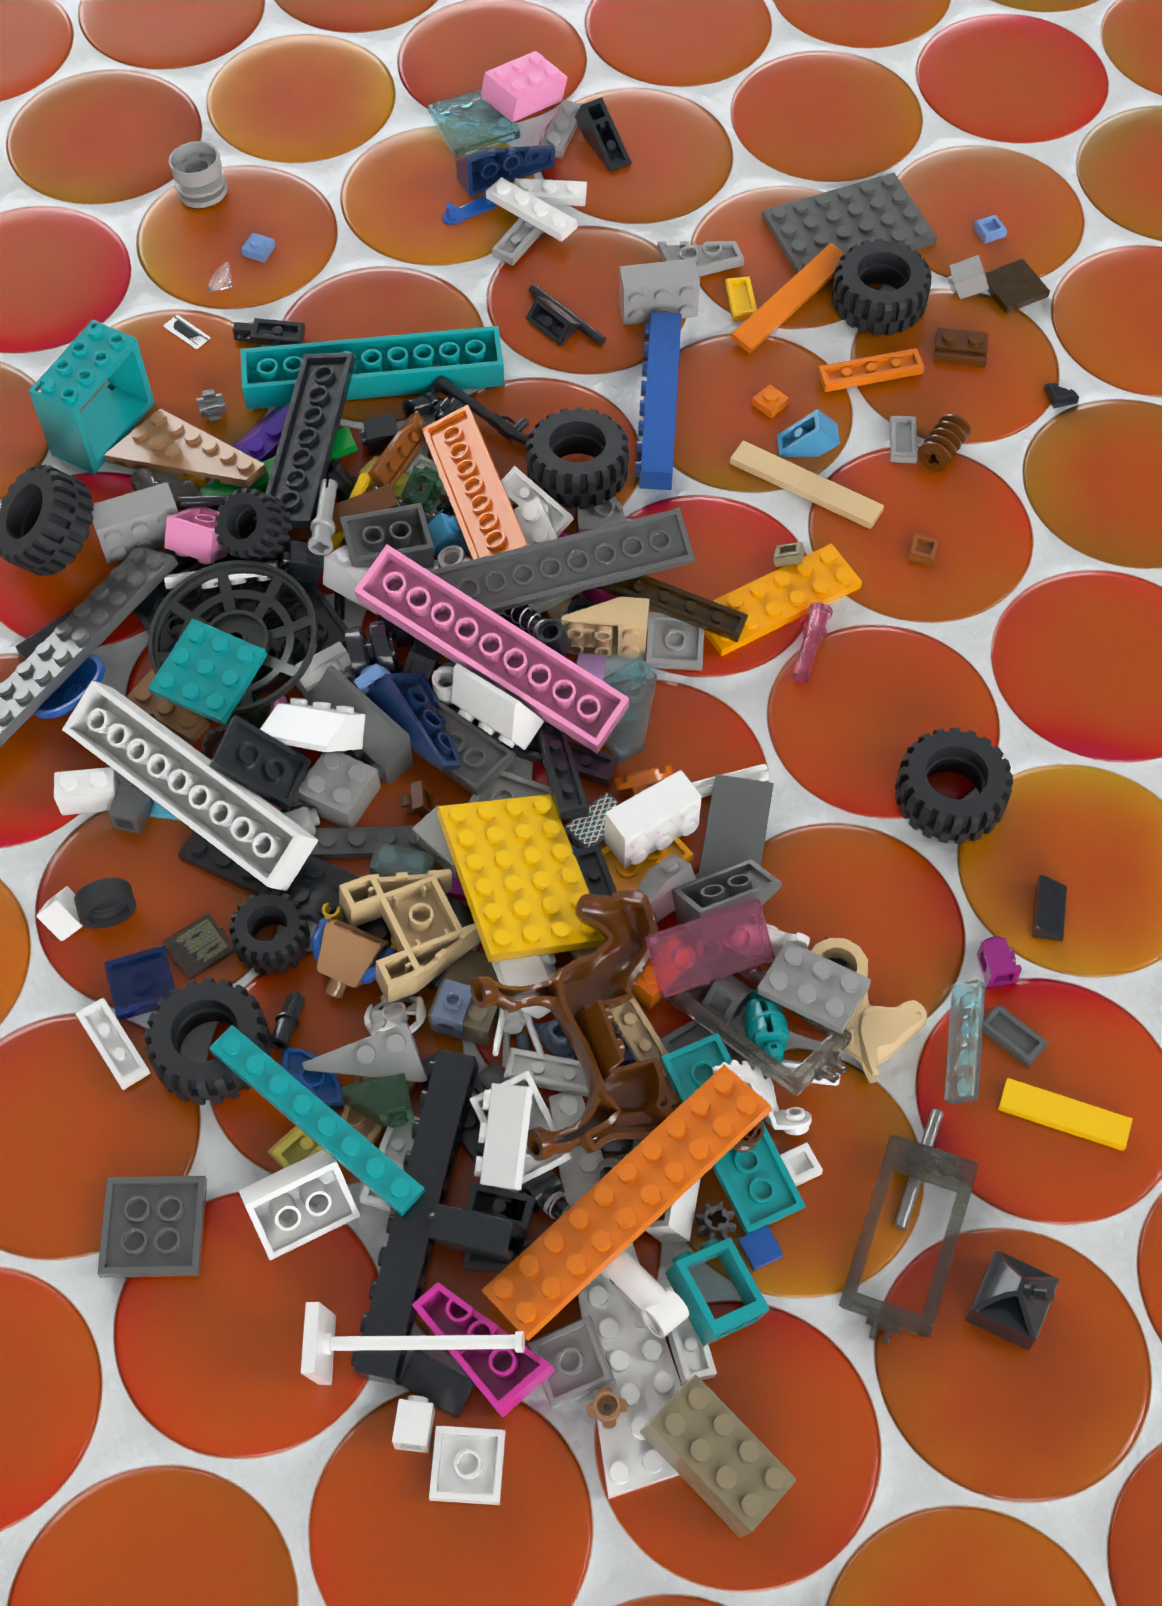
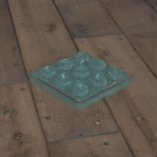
[428,89,521,158]

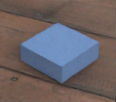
[973,214,1008,244]

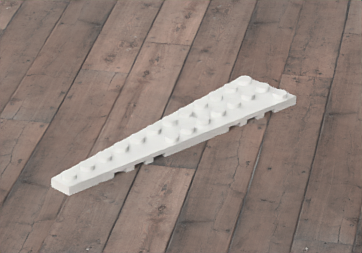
[549,1092,681,1499]

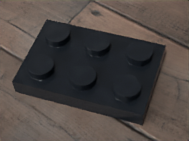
[209,715,311,811]

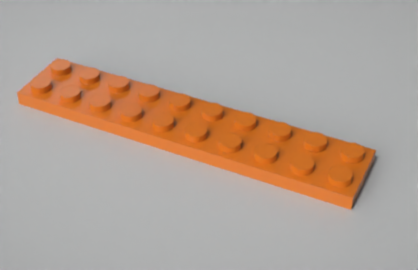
[481,1064,772,1341]

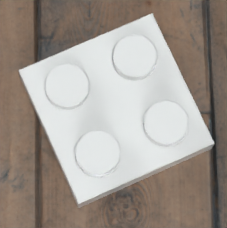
[429,1426,506,1505]

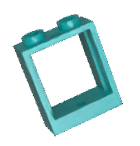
[665,1237,770,1347]

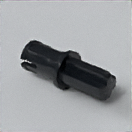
[269,992,305,1051]

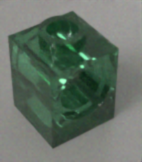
[401,466,444,512]

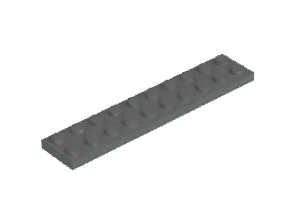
[429,508,695,613]
[0,546,178,747]

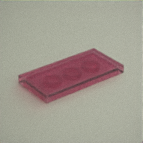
[645,899,775,998]

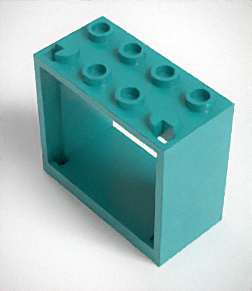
[28,320,155,474]

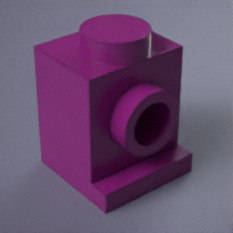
[977,936,1022,988]

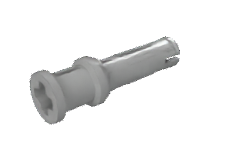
[308,479,338,555]

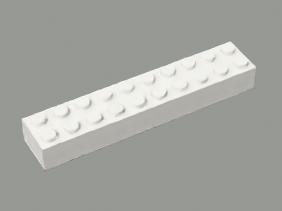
[62,680,318,891]

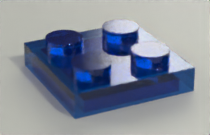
[104,945,176,1021]

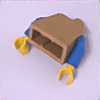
[311,903,399,998]

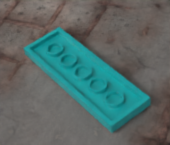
[660,1033,806,1235]

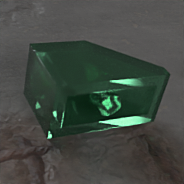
[341,1073,414,1128]

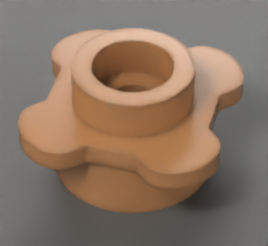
[586,1386,628,1429]

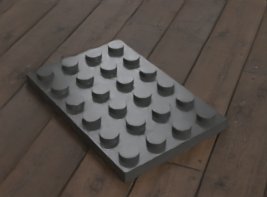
[761,172,937,274]

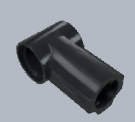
[326,459,359,503]

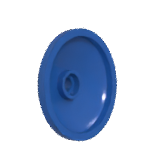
[33,654,105,719]

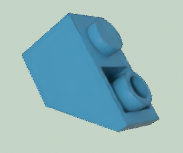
[428,512,470,557]

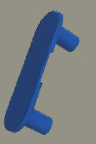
[442,187,497,225]

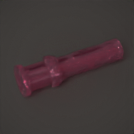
[791,602,833,684]

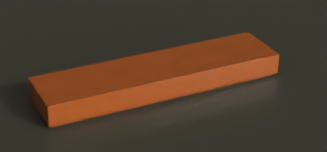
[367,412,427,488]

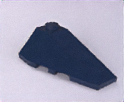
[456,145,555,197]
[366,673,462,770]

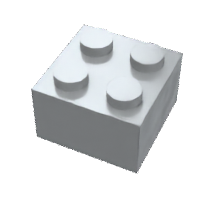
[297,751,381,828]

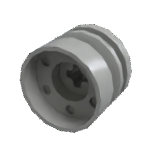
[168,141,228,208]

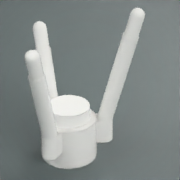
[492,1007,544,1068]

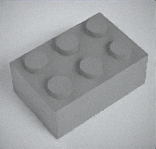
[619,258,700,325]
[92,482,178,564]

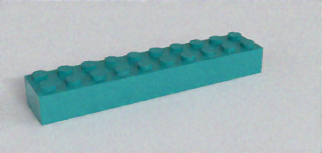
[240,326,505,409]

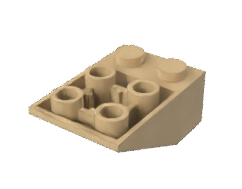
[561,596,650,659]

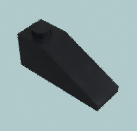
[575,97,632,172]

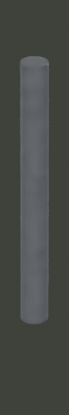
[893,1109,944,1231]

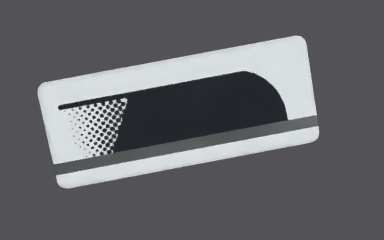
[164,315,210,349]

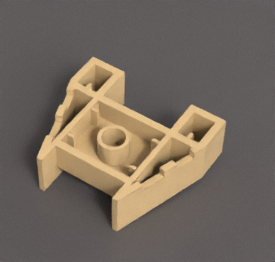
[339,869,479,1004]

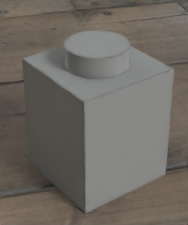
[948,255,989,300]

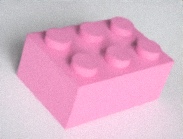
[481,51,567,123]

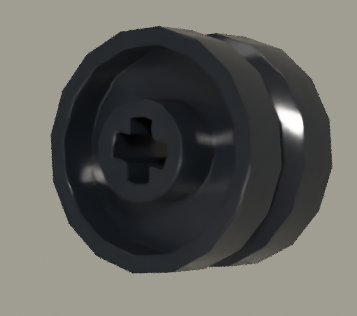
[345,619,399,678]

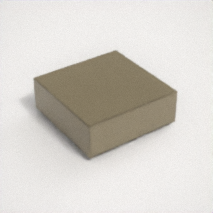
[773,542,805,567]

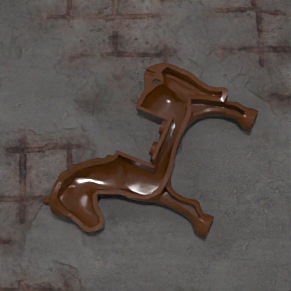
[470,889,682,1161]

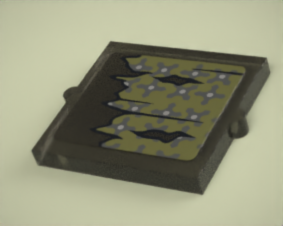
[163,913,235,981]

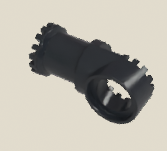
[402,382,452,419]

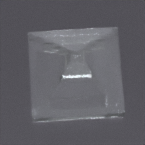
[207,262,232,292]

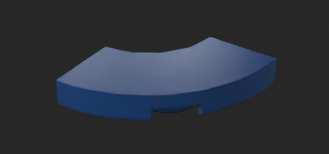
[282,1047,344,1109]

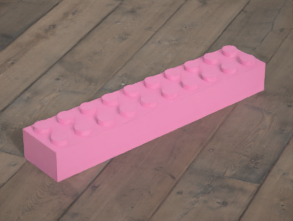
[354,545,629,754]

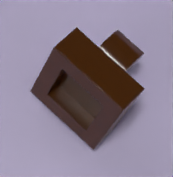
[400,781,434,819]

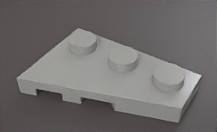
[657,241,744,277]

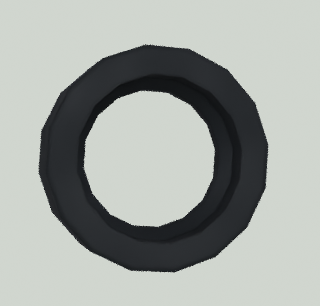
[74,878,137,929]

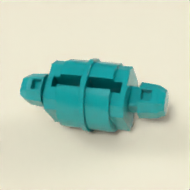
[743,989,790,1065]

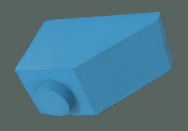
[777,409,840,458]

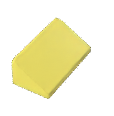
[267,1126,323,1169]

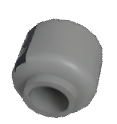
[279,801,320,836]

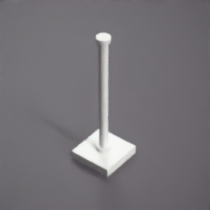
[301,1302,525,1385]

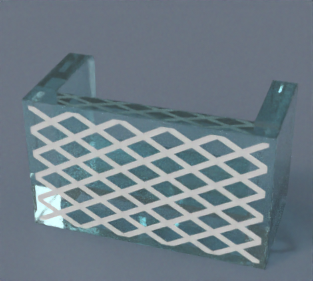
[564,791,620,849]

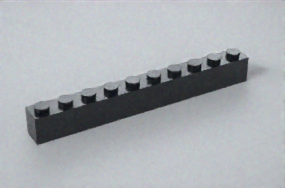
[351,1050,479,1386]

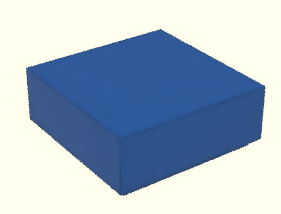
[738,1225,783,1272]

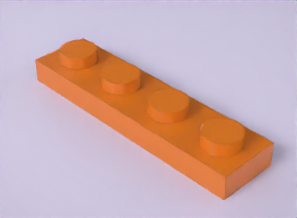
[817,348,925,392]

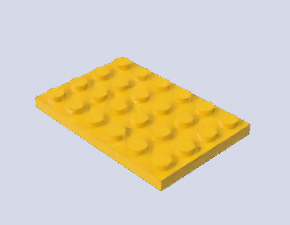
[437,794,607,962]

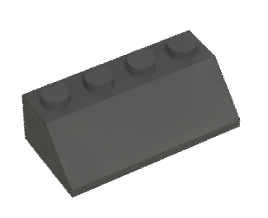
[309,665,414,786]

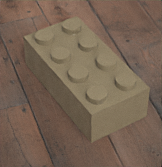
[639,1374,797,1538]

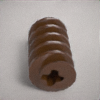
[918,414,971,472]

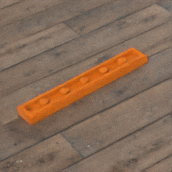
[731,242,844,354]

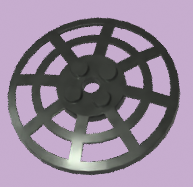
[148,560,318,715]

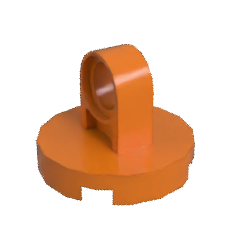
[614,764,673,796]

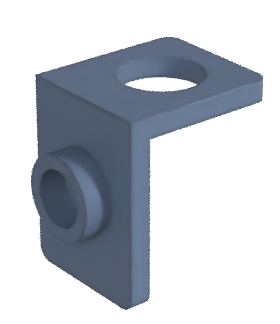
[431,979,472,1039]

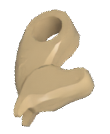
[812,938,927,1084]

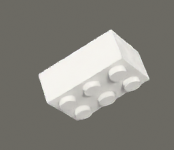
[604,770,702,868]

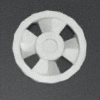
[364,994,427,1036]

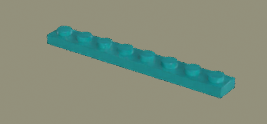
[209,1025,425,1216]

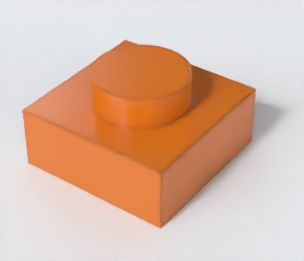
[752,384,789,418]

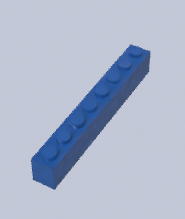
[635,312,682,490]

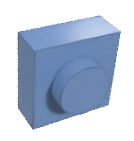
[241,233,276,263]
[354,663,391,693]

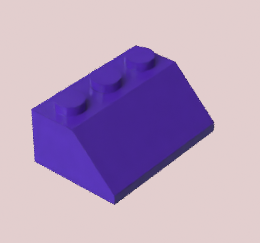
[232,403,290,462]

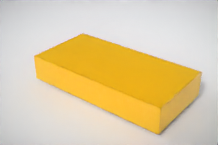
[725,276,757,322]

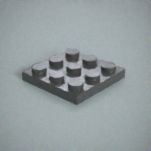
[97,1176,207,1278]

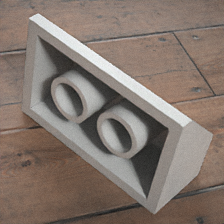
[451,663,544,750]
[260,698,365,752]
[492,953,557,1019]
[474,1083,533,1190]
[238,1150,360,1261]

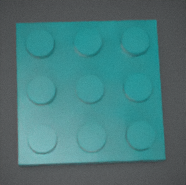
[148,618,268,726]

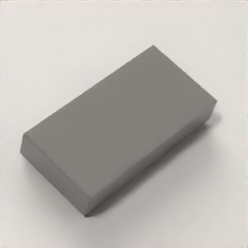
[889,416,918,463]

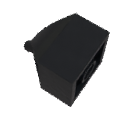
[965,1250,1060,1350]

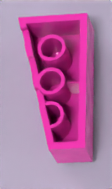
[412,1282,555,1418]

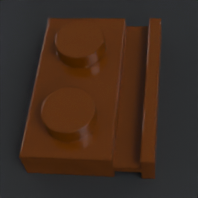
[934,328,989,368]

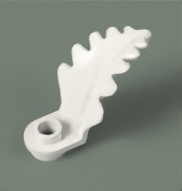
[712,1060,812,1135]

